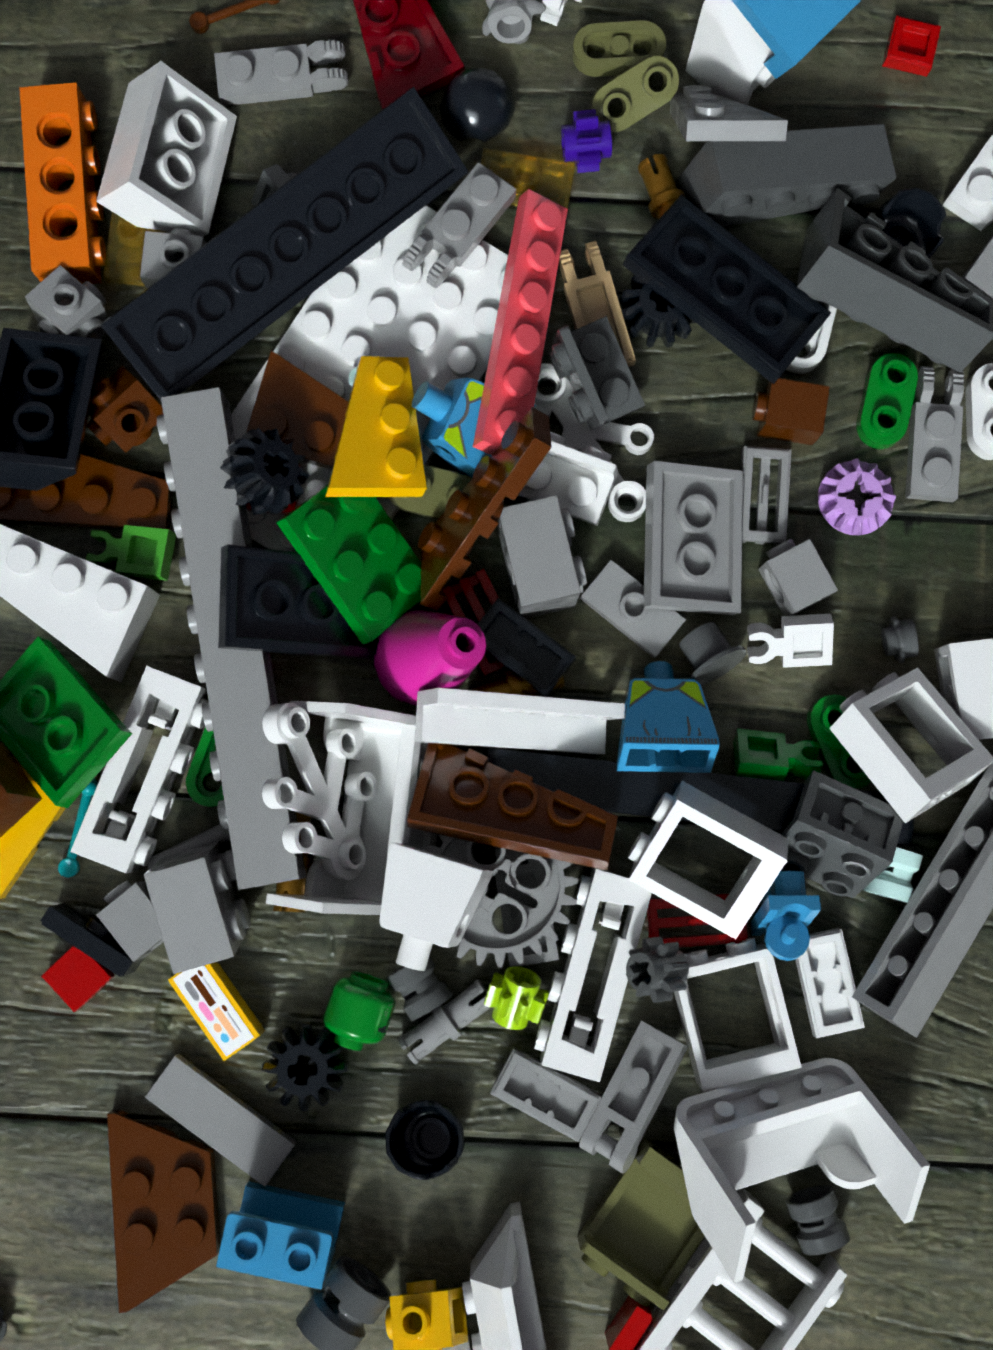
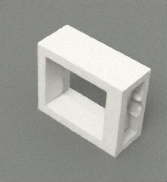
[829,667,993,823]
[627,781,789,939]
[674,938,802,1092]

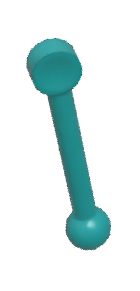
[58,779,98,878]

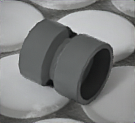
[296,1256,391,1350]

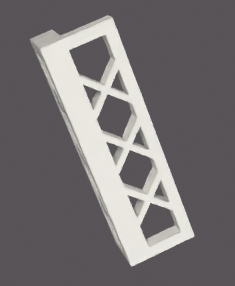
[415,688,625,755]

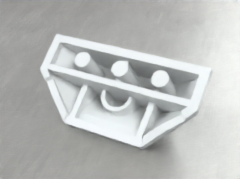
[462,1202,547,1350]

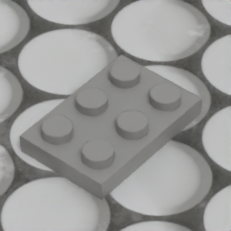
[644,461,743,616]

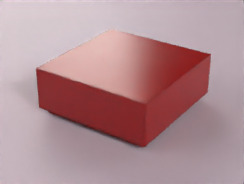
[882,15,941,77]
[41,946,115,1012]
[605,1295,653,1350]

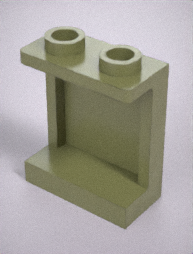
[577,1137,705,1310]

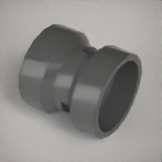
[386,956,453,1021]
[785,1185,850,1255]

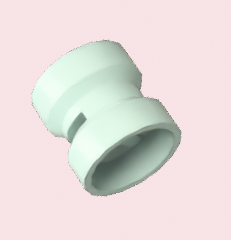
[863,847,923,903]

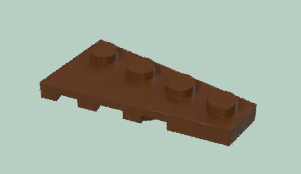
[418,407,552,612]
[407,743,618,871]

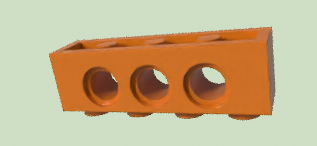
[19,82,107,284]

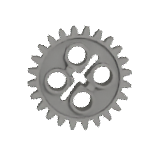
[424,834,578,967]

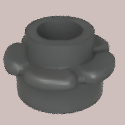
[881,616,919,663]

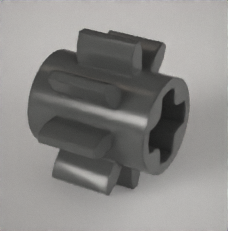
[626,937,689,1003]

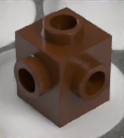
[87,366,163,453]

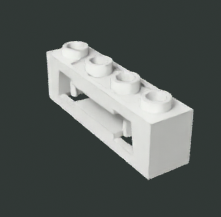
[70,666,208,873]
[534,867,652,1082]

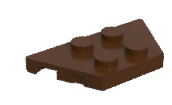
[107,1110,220,1313]

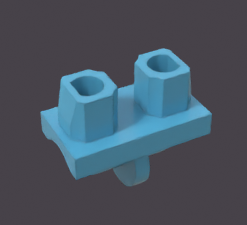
[751,871,821,961]

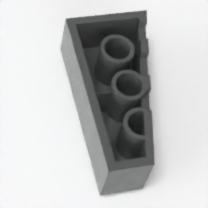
[676,124,897,227]
[796,188,993,373]

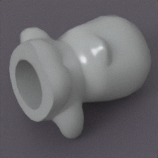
[482,0,546,44]

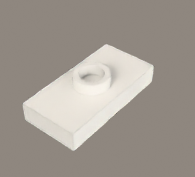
[795,928,865,1038]

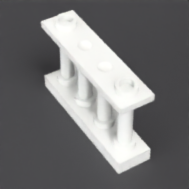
[633,1188,847,1350]

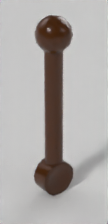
[189,0,280,34]

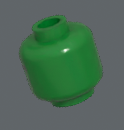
[323,971,396,1051]

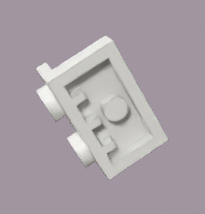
[518,431,618,526]

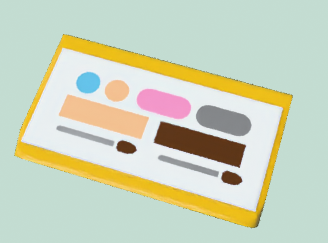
[168,962,265,1061]

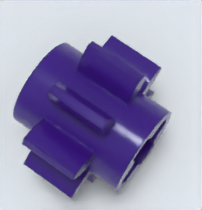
[561,109,612,173]

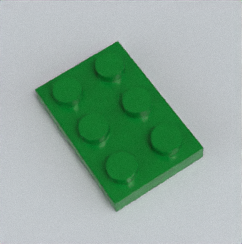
[276,484,421,644]
[0,636,132,808]

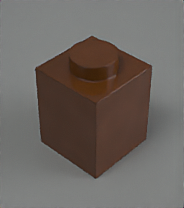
[752,378,830,445]

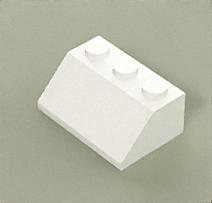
[96,61,237,236]

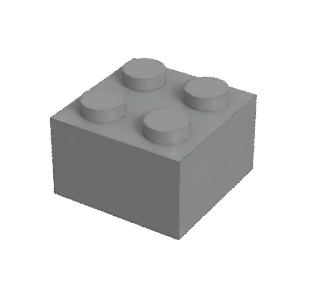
[497,495,587,619]
[144,841,251,974]

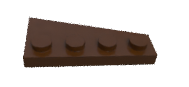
[0,454,173,530]

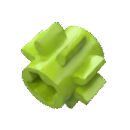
[484,966,549,1030]

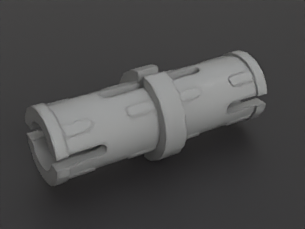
[397,979,493,1065]

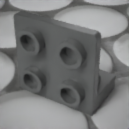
[549,316,645,430]
[780,770,904,898]

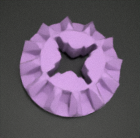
[818,458,896,535]

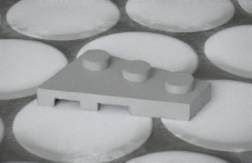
[670,85,788,142]

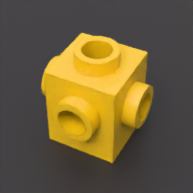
[385,1279,468,1350]

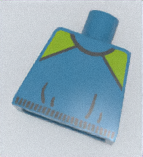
[411,377,536,478]
[617,661,720,773]

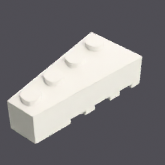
[0,524,160,682]

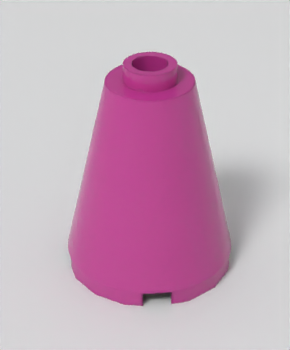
[374,610,486,706]

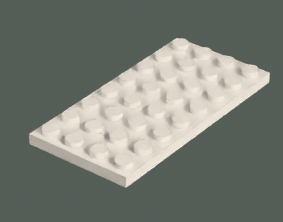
[231,206,508,552]

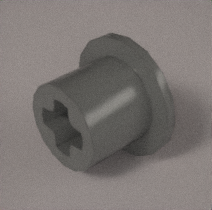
[679,622,746,685]

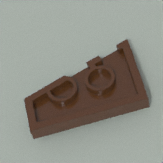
[246,350,348,470]

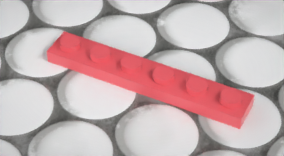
[473,189,568,455]

